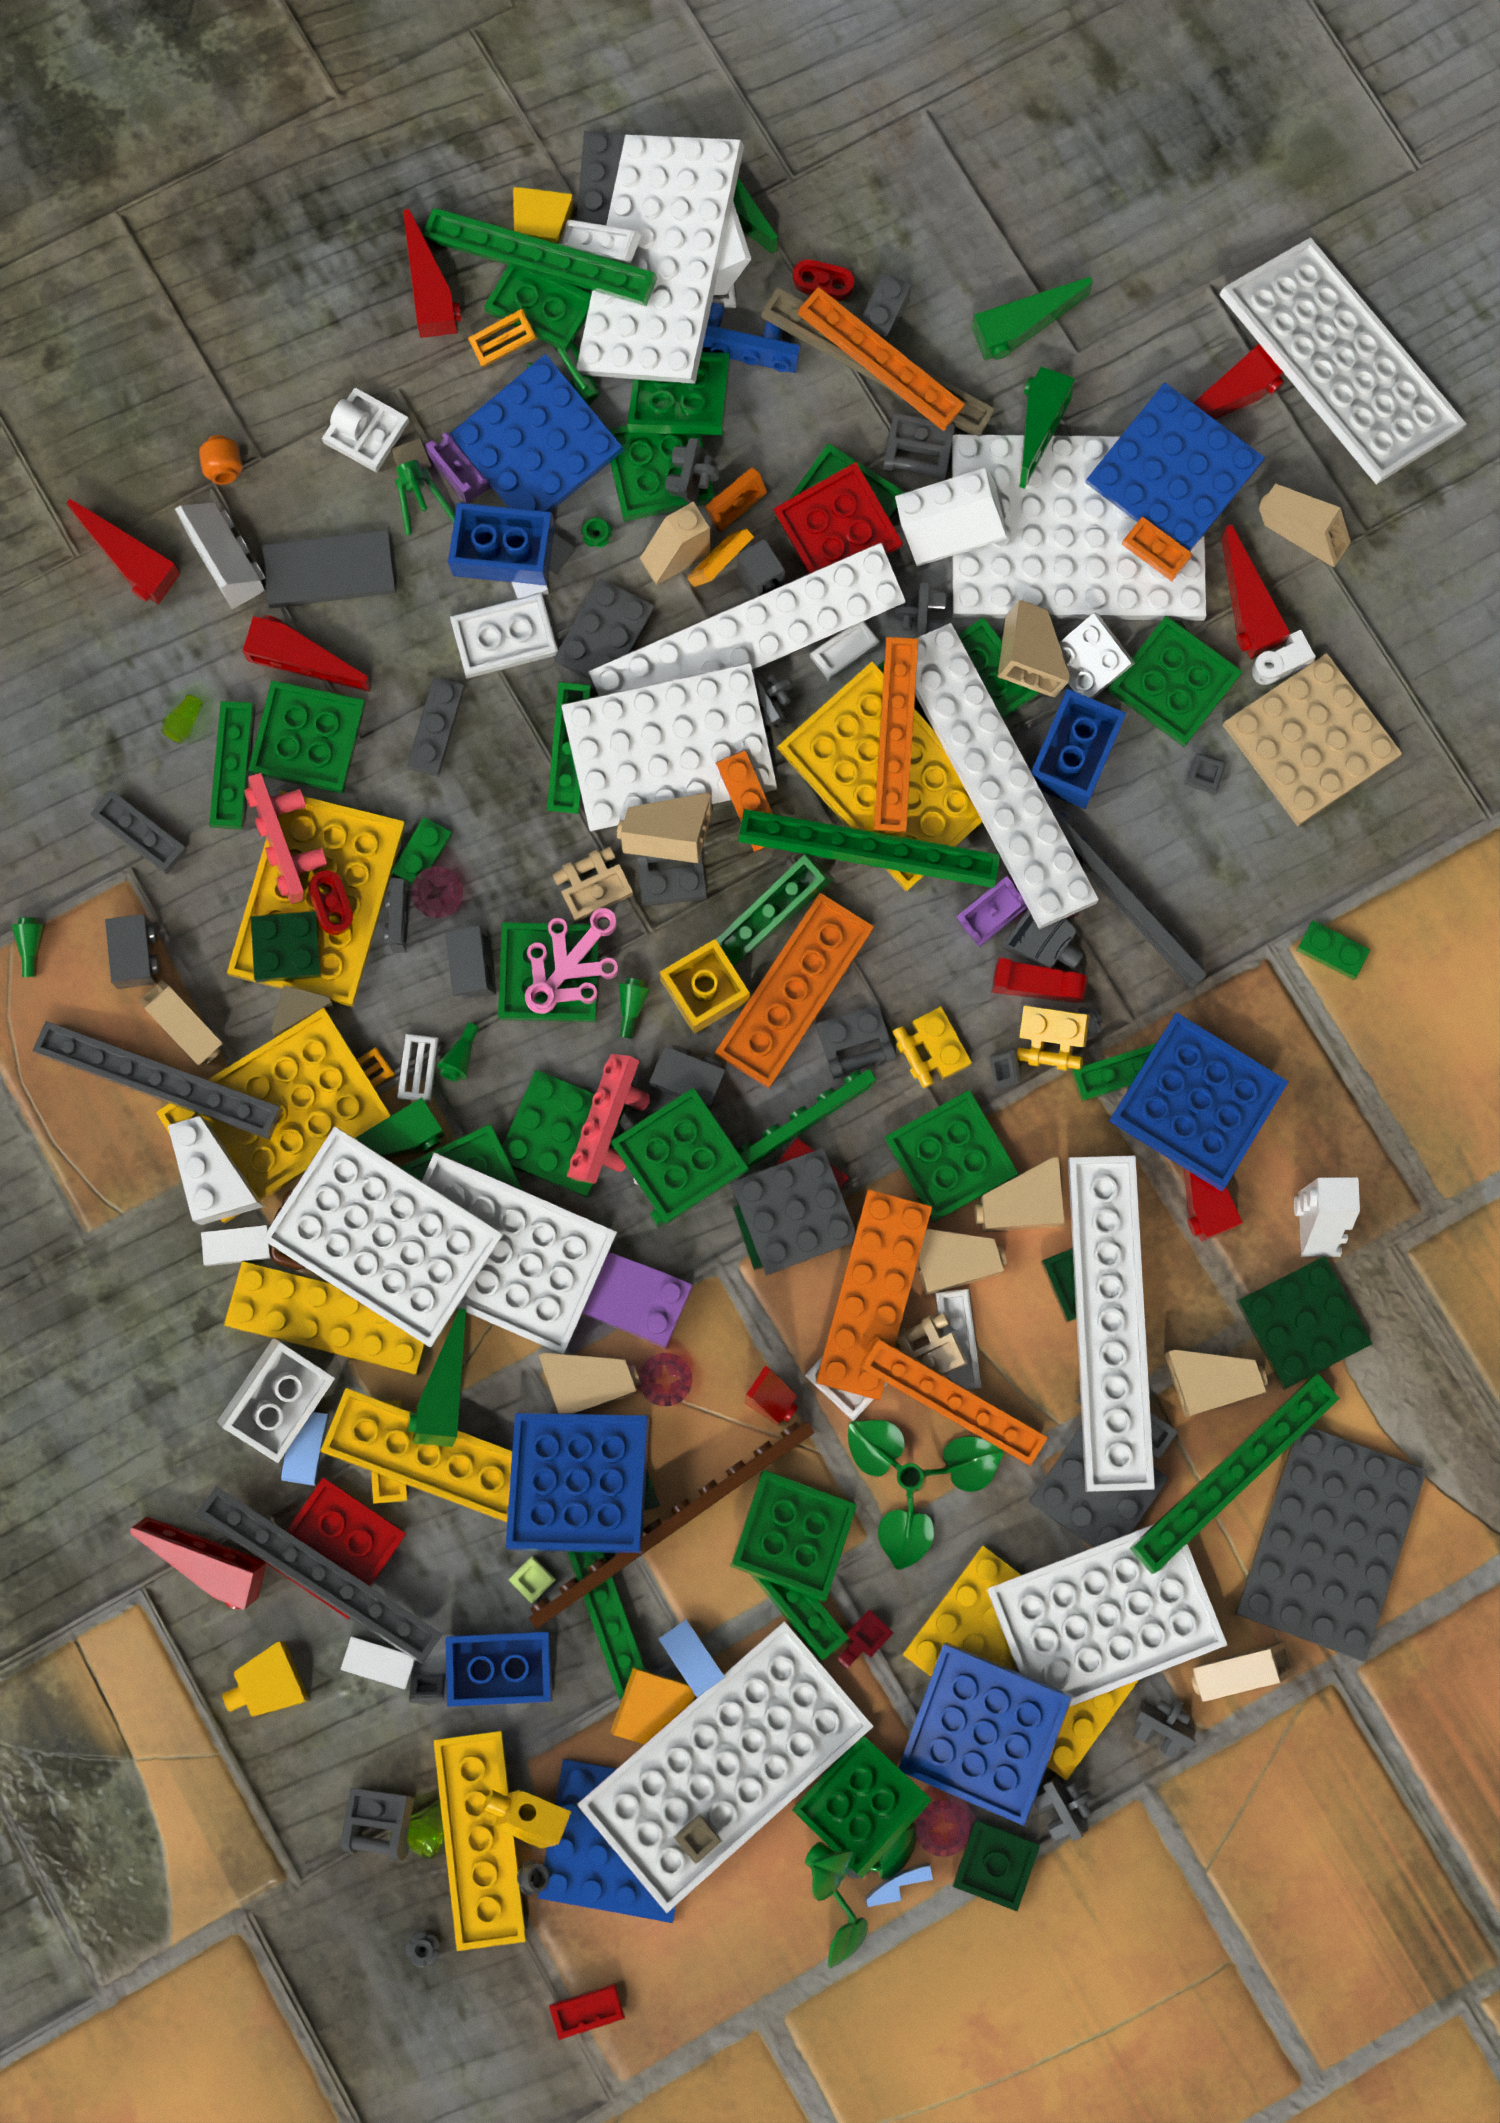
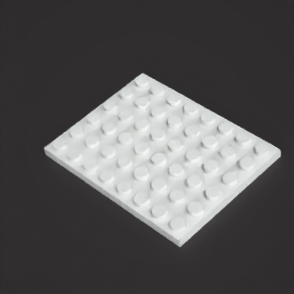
[951,435,1206,621]

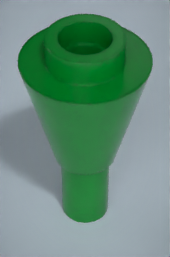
[11,917,44,977]
[619,978,650,1039]
[437,1023,479,1082]

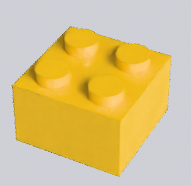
[660,939,750,1034]

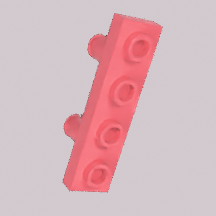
[244,773,327,904]
[567,1054,650,1184]

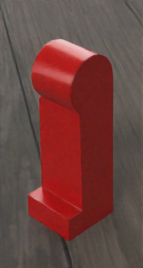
[991,957,1088,1003]

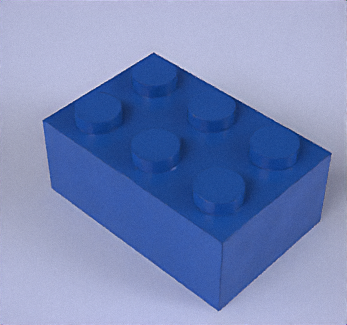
[448,503,555,586]
[1031,689,1126,809]
[446,1632,553,1707]

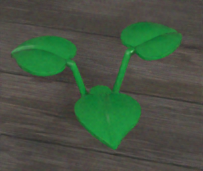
[848,1420,1003,1570]
[805,1823,917,1969]

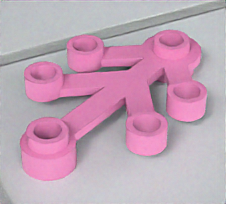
[525,908,618,1014]

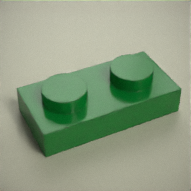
[391,817,452,890]
[1296,920,1370,980]

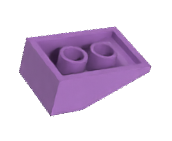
[582,1252,693,1350]

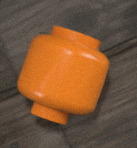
[199,435,243,485]

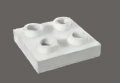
[322,387,409,473]
[1059,613,1135,699]

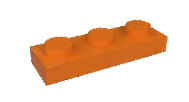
[715,750,773,852]

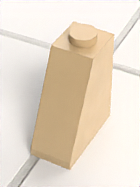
[1259,483,1351,567]
[640,501,710,586]
[998,599,1070,698]
[617,793,712,863]
[138,980,223,1066]
[975,1157,1065,1232]
[917,1229,1007,1296]
[1164,1350,1268,1418]
[538,1353,641,1414]
[1192,1641,1295,1702]

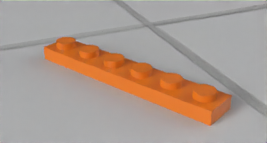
[798,287,965,431]
[874,637,919,833]
[859,1337,1048,1466]

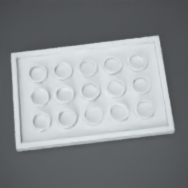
[561,663,777,831]
[262,1126,504,1348]
[422,1153,617,1354]
[986,1524,1227,1707]

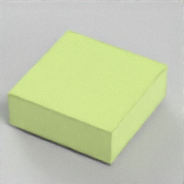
[509,1556,556,1604]

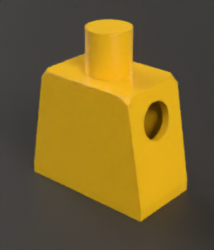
[513,187,574,244]
[222,1641,310,1717]
[483,1790,571,1849]

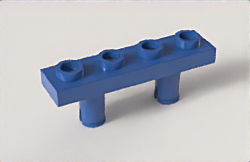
[702,302,800,373]

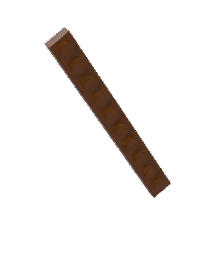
[528,1422,815,1629]

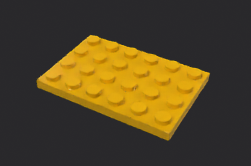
[777,662,982,892]
[227,790,406,1007]
[156,1007,392,1223]
[902,1546,1139,1781]

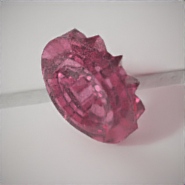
[410,866,463,918]
[639,1353,692,1407]
[916,1800,970,1857]

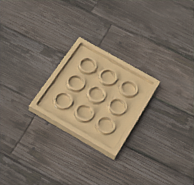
[1222,653,1402,827]

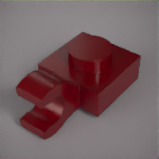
[836,1609,893,1669]

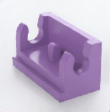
[425,432,491,504]
[956,876,1028,947]

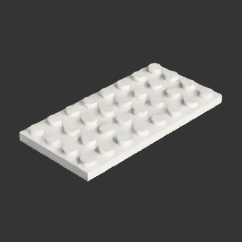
[576,135,744,384]
[1219,237,1467,485]
[577,1621,873,1913]

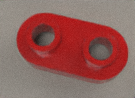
[793,259,854,301]
[308,870,353,935]

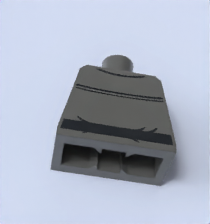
[1001,909,1084,970]

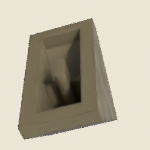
[271,985,335,1037]

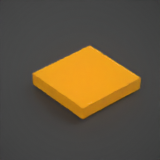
[687,529,754,587]
[610,1667,695,1744]

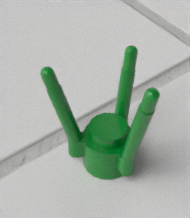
[527,343,600,405]
[394,460,455,536]

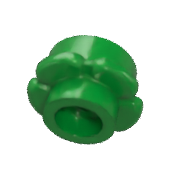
[581,518,612,548]

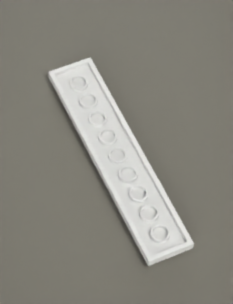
[588,543,906,696]
[915,623,1099,929]
[1068,1156,1155,1492]

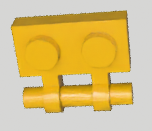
[1017,1005,1090,1071]
[893,1007,972,1089]

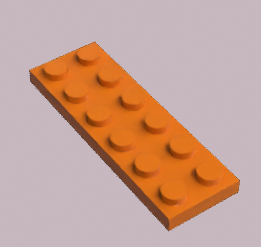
[715,893,874,1089]
[816,1189,932,1401]

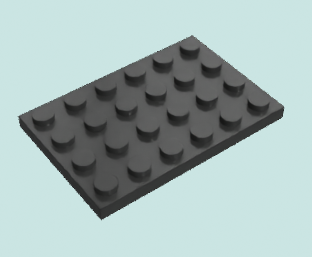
[1235,1427,1427,1662]

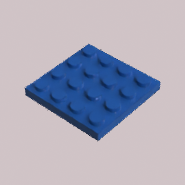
[450,354,625,512]
[1085,382,1265,552]
[1109,1012,1289,1192]
[505,1413,650,1553]
[898,1642,1073,1826]
[538,1759,676,1923]

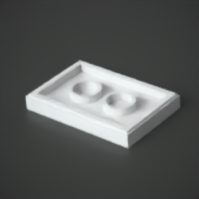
[450,593,558,679]

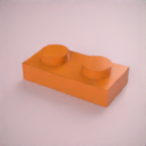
[705,467,767,532]
[1122,517,1193,582]

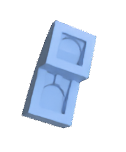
[281,1412,329,1486]
[659,1620,725,1697]
[865,1863,933,1907]

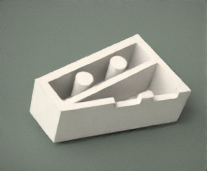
[168,1116,265,1225]
[1294,1177,1360,1257]

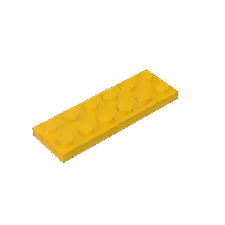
[224,1261,426,1375]
[320,1388,512,1523]
[433,1731,526,1951]

